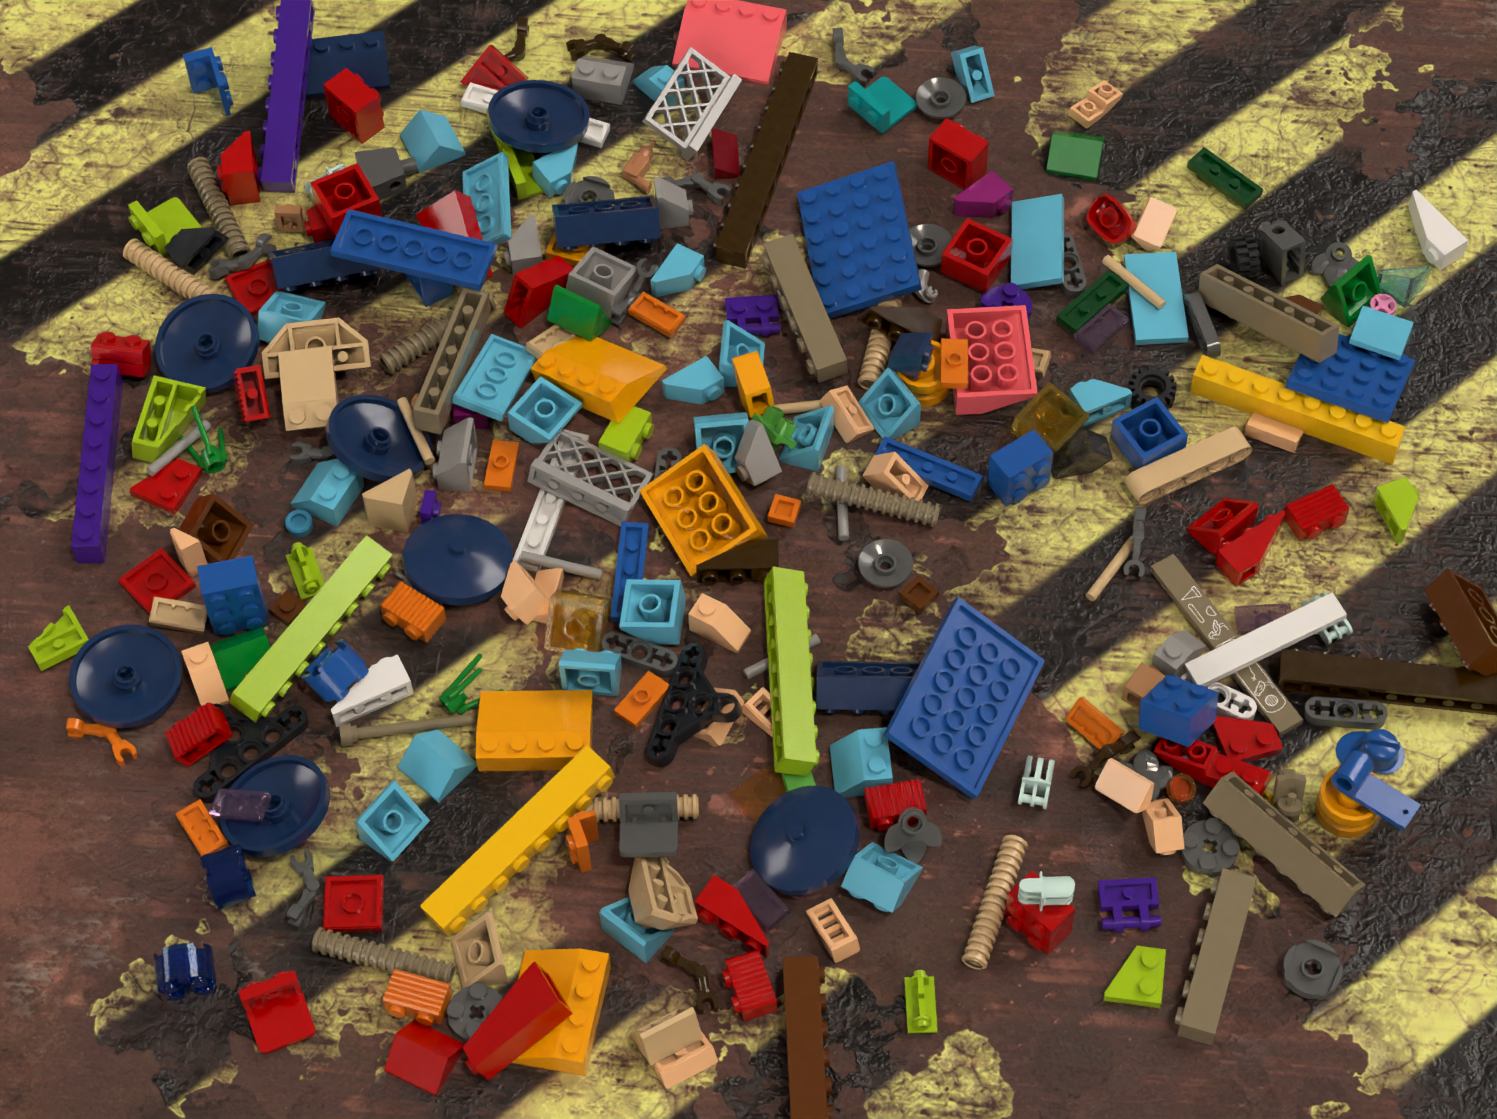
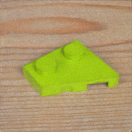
[28,605,89,671]
[1103,946,1166,1008]

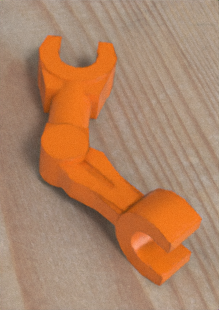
[66,718,138,767]

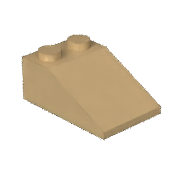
[278,346,339,431]

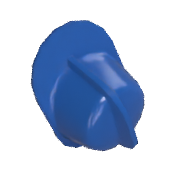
[1336,729,1405,774]

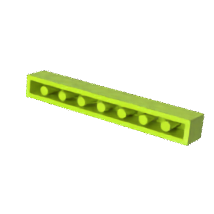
[229,535,392,723]
[764,567,819,776]

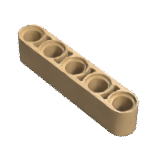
[1124,427,1252,505]

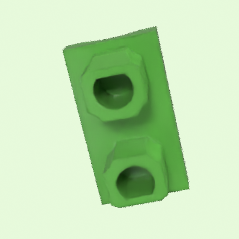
[751,405,797,451]

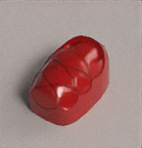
[1085,193,1137,245]

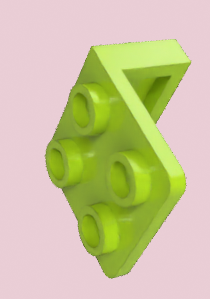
[128,197,201,255]

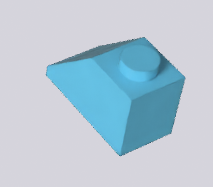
[951,46,995,103]
[633,65,685,107]
[532,143,578,198]
[651,243,706,297]
[662,356,725,405]
[1068,379,1132,427]

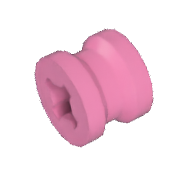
[1369,294,1397,316]

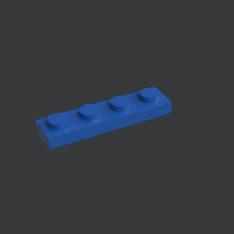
[875,437,983,502]
[611,522,649,622]

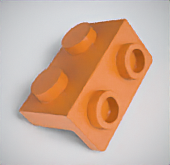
[566,810,599,873]

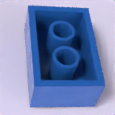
[197,555,270,636]

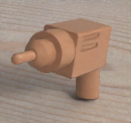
[622,140,656,194]

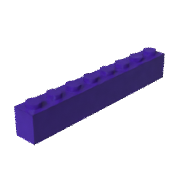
[257,0,315,193]
[71,364,123,563]

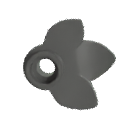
[1311,242,1359,288]
[1120,749,1173,802]
[884,807,942,864]

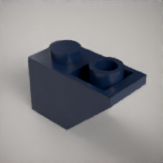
[888,332,934,380]

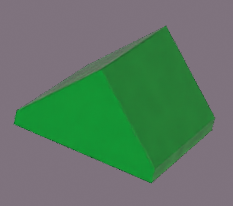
[1046,130,1105,180]
[1320,255,1382,327]
[547,284,612,341]
[209,627,270,692]

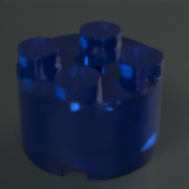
[200,844,257,911]
[153,943,217,1001]

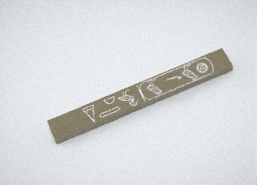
[1150,554,1303,737]

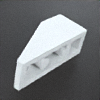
[1408,190,1468,270]
[331,654,414,727]

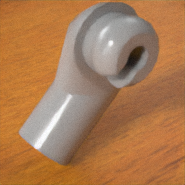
[914,269,938,303]

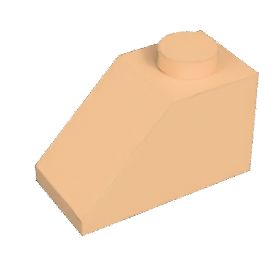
[863,452,928,501]
[501,560,551,625]
[688,593,751,654]
[182,642,229,705]
[1142,798,1185,855]

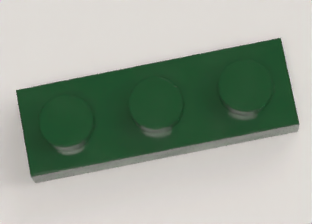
[1187,147,1263,210]
[1056,269,1129,336]

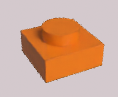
[768,494,801,528]

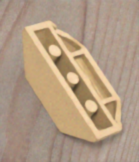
[262,317,371,379]
[628,856,698,930]

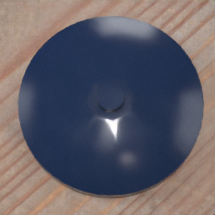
[488,80,590,153]
[155,294,259,394]
[326,395,432,482]
[403,514,513,605]
[69,625,183,728]
[220,755,330,857]
[750,785,860,896]

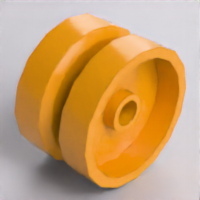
[894,340,950,407]
[1315,766,1378,838]

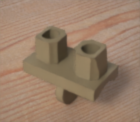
[1271,769,1307,821]

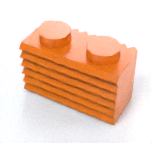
[380,581,446,643]
[383,969,453,1026]

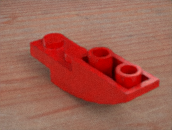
[1154,738,1272,796]

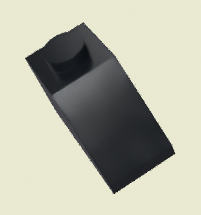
[164,227,229,275]

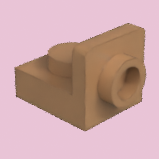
[274,204,307,232]

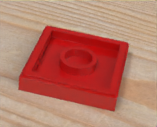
[225,260,291,316]
[118,548,196,616]
[323,875,384,933]

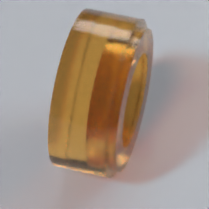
[1166,773,1196,803]

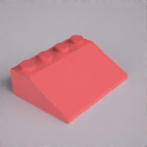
[672,0,787,85]
[945,305,1038,415]

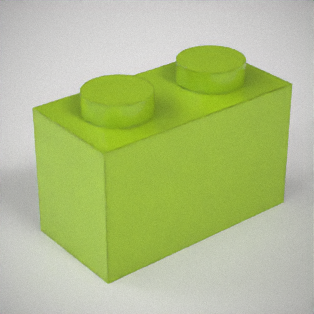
[598,406,654,463]

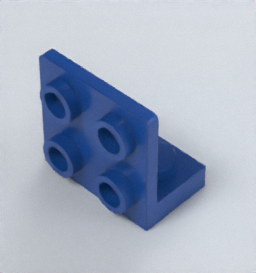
[183,47,233,116]

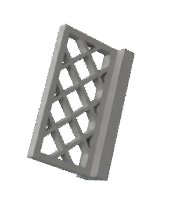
[642,47,742,161]
[527,430,653,526]

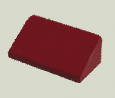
[711,128,740,179]

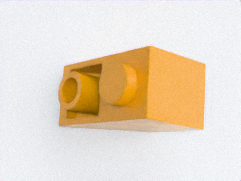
[732,351,774,418]

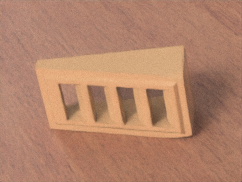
[742,687,773,737]
[806,898,860,963]

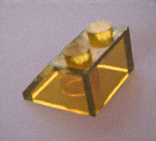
[1010,382,1090,453]
[544,589,611,653]

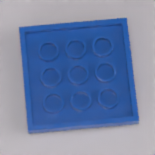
[1285,334,1415,423]

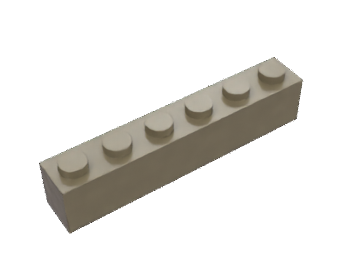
[761,233,848,383]
[1198,264,1340,363]
[413,287,490,435]
[1203,771,1365,917]
[1174,868,1257,1045]

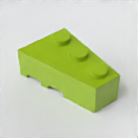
[132,375,206,463]

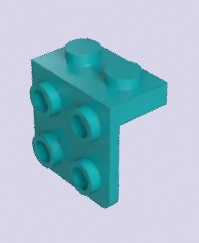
[848,77,917,134]

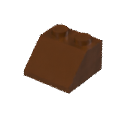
[172,493,254,564]

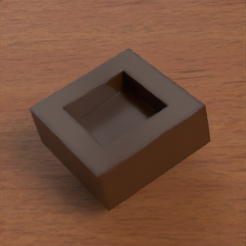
[900,575,939,614]
[269,590,307,627]

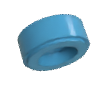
[285,510,313,538]

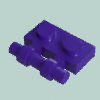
[725,295,780,337]
[1097,877,1161,932]

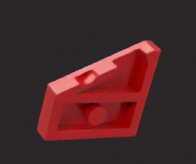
[460,45,529,91]
[129,458,203,515]
[1211,715,1283,763]

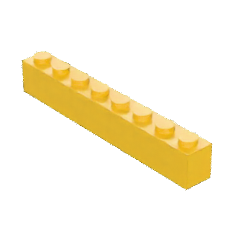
[1190,355,1406,465]
[420,745,615,937]

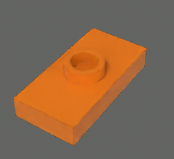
[628,291,686,338]
[940,338,968,389]
[484,440,520,492]
[614,670,670,729]
[1064,697,1125,750]
[175,799,229,861]

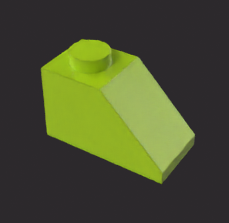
[1373,477,1419,544]

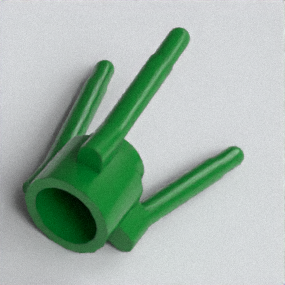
[179,406,229,473]
[438,653,504,715]

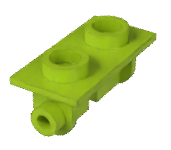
[286,542,325,600]
[904,970,938,1034]

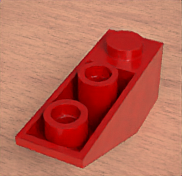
[1215,510,1285,587]
[694,875,770,958]

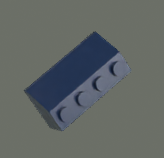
[306,31,391,98]
[552,195,661,250]
[267,239,380,292]
[816,661,921,714]

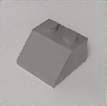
[572,56,634,105]
[566,247,637,319]
[433,418,478,492]

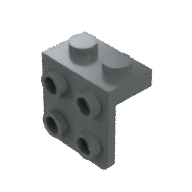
[619,792,678,858]

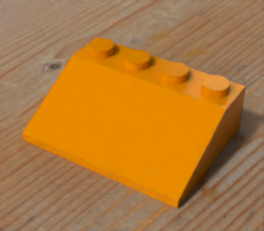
[530,336,667,424]
[639,444,768,577]
[476,690,593,771]
[512,948,611,1076]

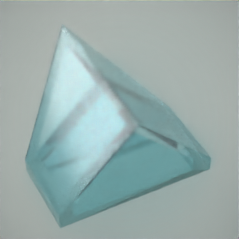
[1377,266,1431,308]

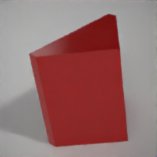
[1186,497,1259,557]
[384,1020,465,1097]

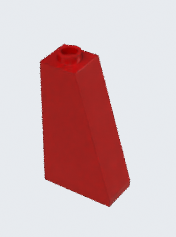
[416,190,494,285]
[463,961,573,1080]

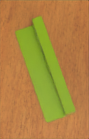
[486,108,544,200]

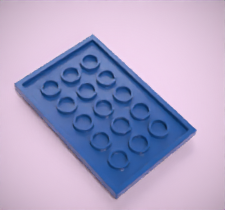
[797,161,922,319]
[883,597,1045,799]

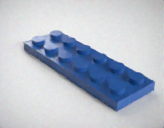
[330,209,497,291]

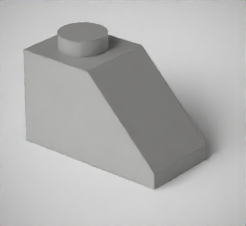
[654,177,694,229]
[504,215,543,276]
[735,419,782,486]
[1151,630,1207,677]

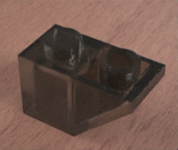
[1051,429,1113,479]

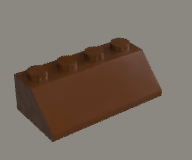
[1424,569,1497,676]

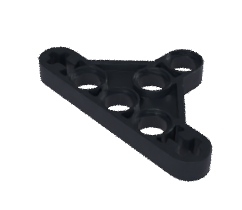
[647,643,742,767]
[193,703,309,804]

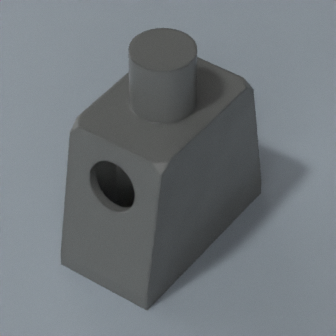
[354,147,418,201]
[1257,221,1306,285]

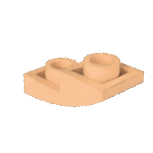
[1068,80,1123,129]

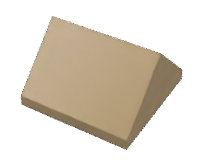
[362,469,418,533]
[451,912,508,989]
[630,1006,703,1066]

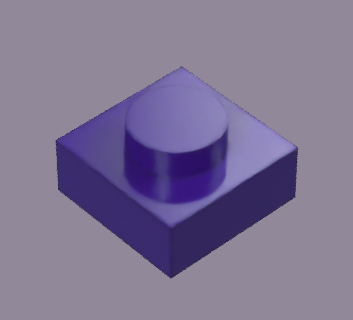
[420,490,442,524]

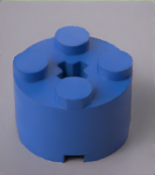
[302,639,369,702]

